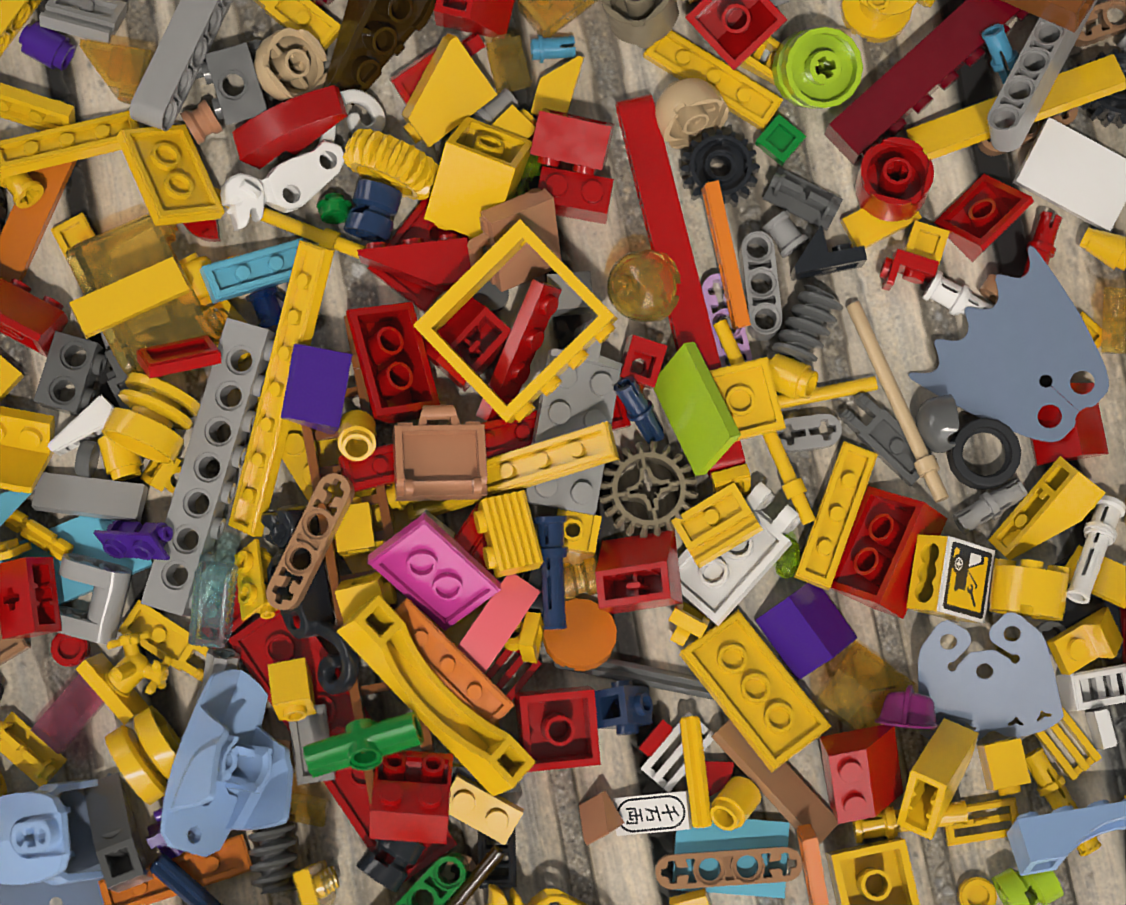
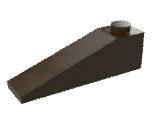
[323,0,436,106]

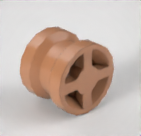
[180,99,223,145]

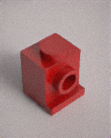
[620,335,668,393]

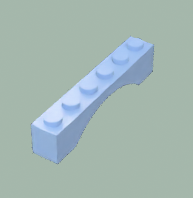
[1006,798,1126,876]

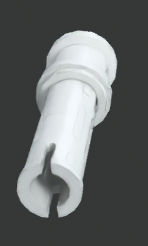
[922,270,994,316]
[1067,495,1126,604]

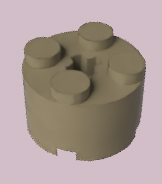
[602,0,679,48]

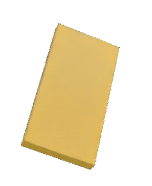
[679,610,832,773]

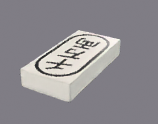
[612,791,692,836]

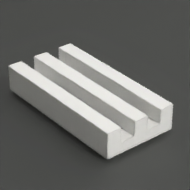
[640,711,714,792]

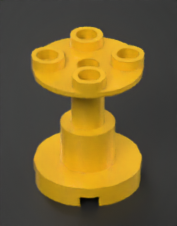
[840,0,918,43]

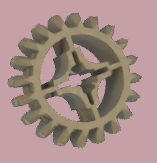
[599,441,698,538]

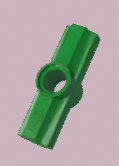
[303,711,424,778]

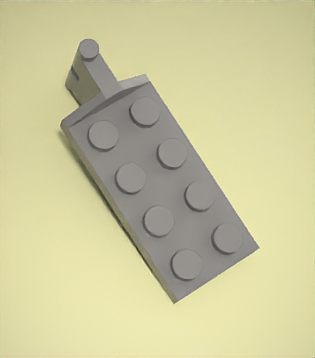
[523,316,622,515]

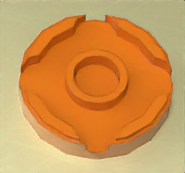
[542,598,617,672]

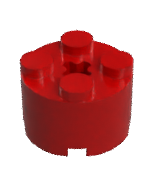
[855,137,934,222]

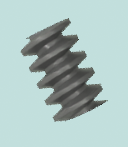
[772,285,843,363]
[248,813,299,894]

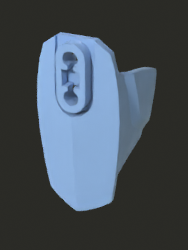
[161,669,293,857]
[0,779,104,885]

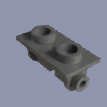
[763,167,843,231]

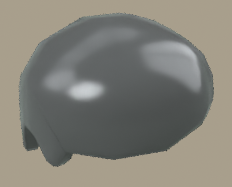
[916,394,959,453]

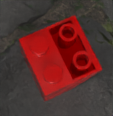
[434,0,515,41]
[421,298,511,392]
[595,530,683,614]
[369,750,453,844]

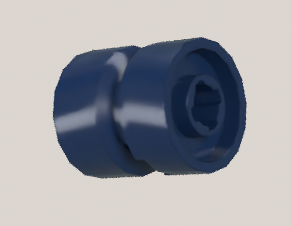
[343,180,403,243]

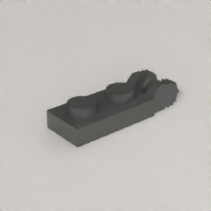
[838,392,937,487]

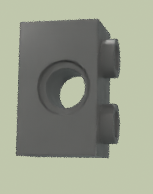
[201,42,268,125]

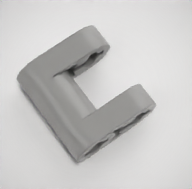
[58,553,132,644]

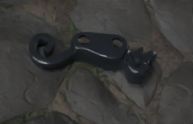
[260,504,360,695]

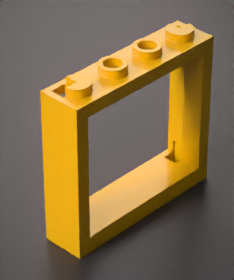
[413,219,618,423]

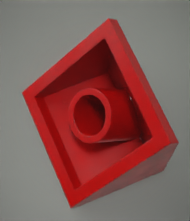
[934,174,1034,263]
[1030,383,1109,467]

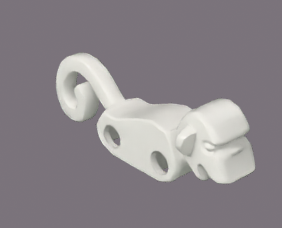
[220,89,386,231]

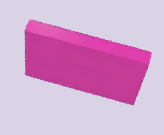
[368,513,501,631]

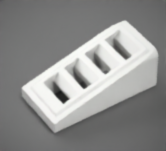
[47,396,115,456]
[1057,664,1126,712]

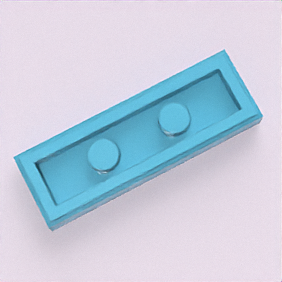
[200,238,303,304]

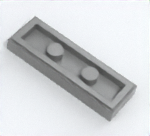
[31,472,149,522]

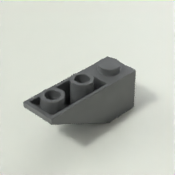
[83,772,154,893]

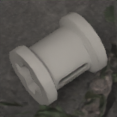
[761,210,809,258]

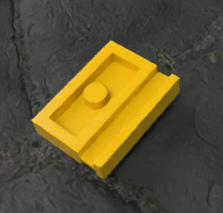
[671,482,763,568]

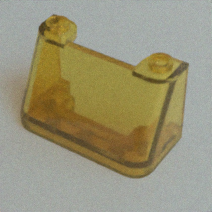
[65,213,225,379]

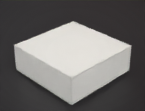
[1085,709,1118,749]

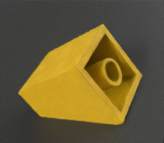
[424,116,532,240]

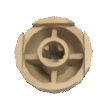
[254,28,327,102]
[655,78,729,149]

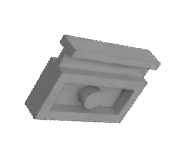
[39,0,127,45]

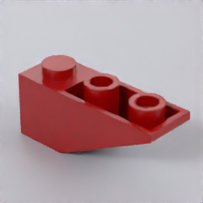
[357,234,471,292]

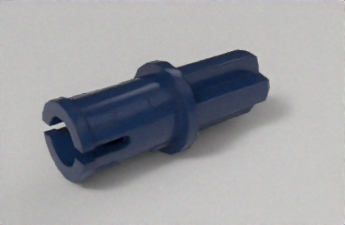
[613,376,665,444]

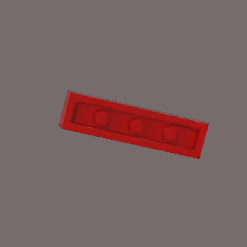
[476,279,562,421]

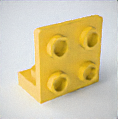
[0,406,55,493]

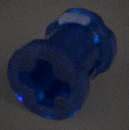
[245,286,282,328]

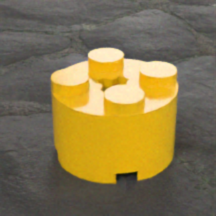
[989,558,1070,621]

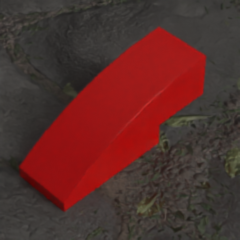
[232,85,348,170]

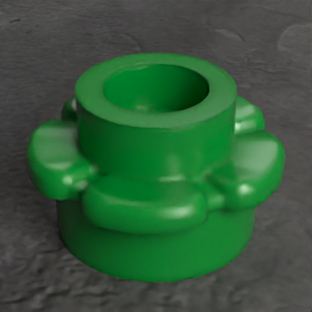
[316,193,352,224]

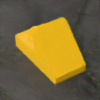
[1046,607,1123,675]

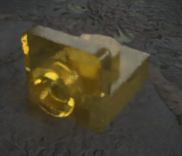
[486,34,531,95]

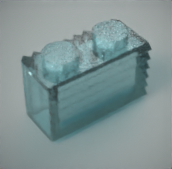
[188,560,238,649]

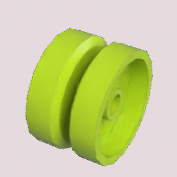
[772,27,863,109]

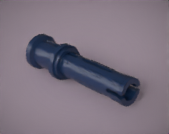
[534,515,569,630]

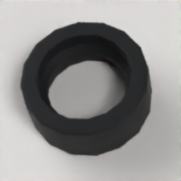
[947,418,1022,490]

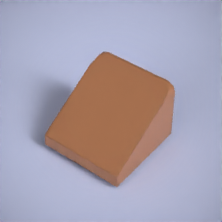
[579,791,625,846]

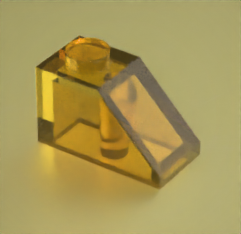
[79,39,154,104]

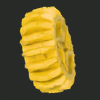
[342,129,439,200]

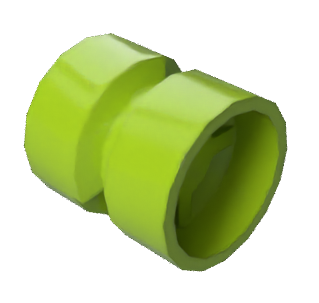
[992,868,1064,905]

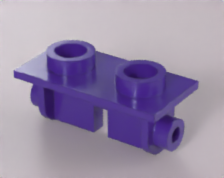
[93,520,173,560]

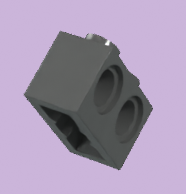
[33,331,107,416]

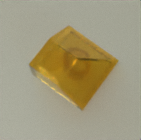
[812,640,916,730]

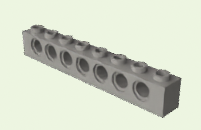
[141,318,276,616]

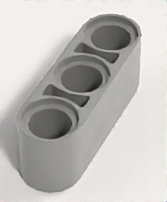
[738,231,782,341]

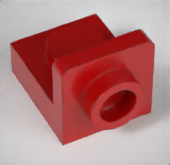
[879,249,939,291]

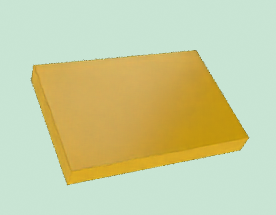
[116,124,225,226]

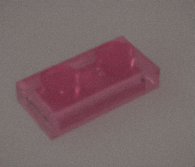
[31,674,105,754]

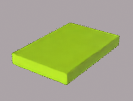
[653,342,741,476]

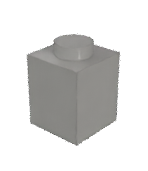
[547,271,593,317]

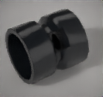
[356,839,427,893]

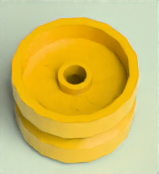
[105,706,181,805]

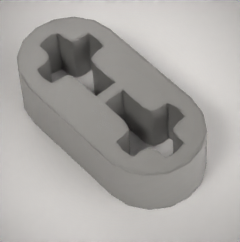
[777,414,842,453]

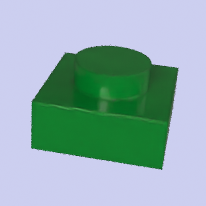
[755,114,807,166]

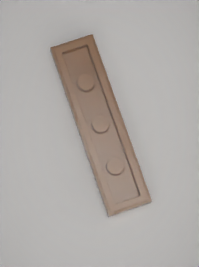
[711,719,838,845]

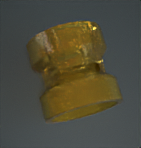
[564,557,597,600]

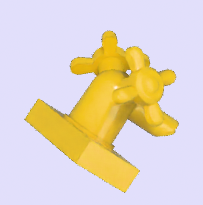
[76,631,173,725]

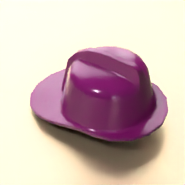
[875,685,938,729]

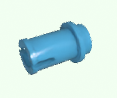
[530,34,576,63]

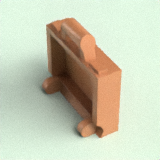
[467,188,561,292]
[392,405,488,501]

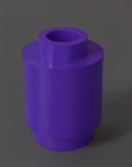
[19,21,76,71]

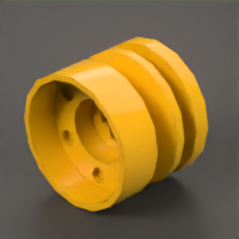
[101,372,200,465]

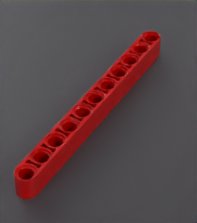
[615,94,746,480]

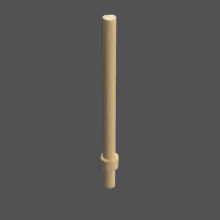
[846,301,949,503]

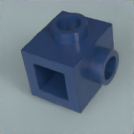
[595,680,653,736]

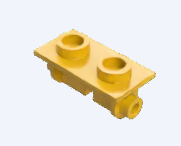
[234,538,278,621]
[0,711,67,787]

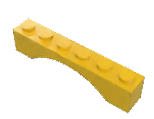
[337,595,536,796]

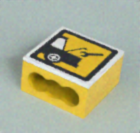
[906,535,995,624]

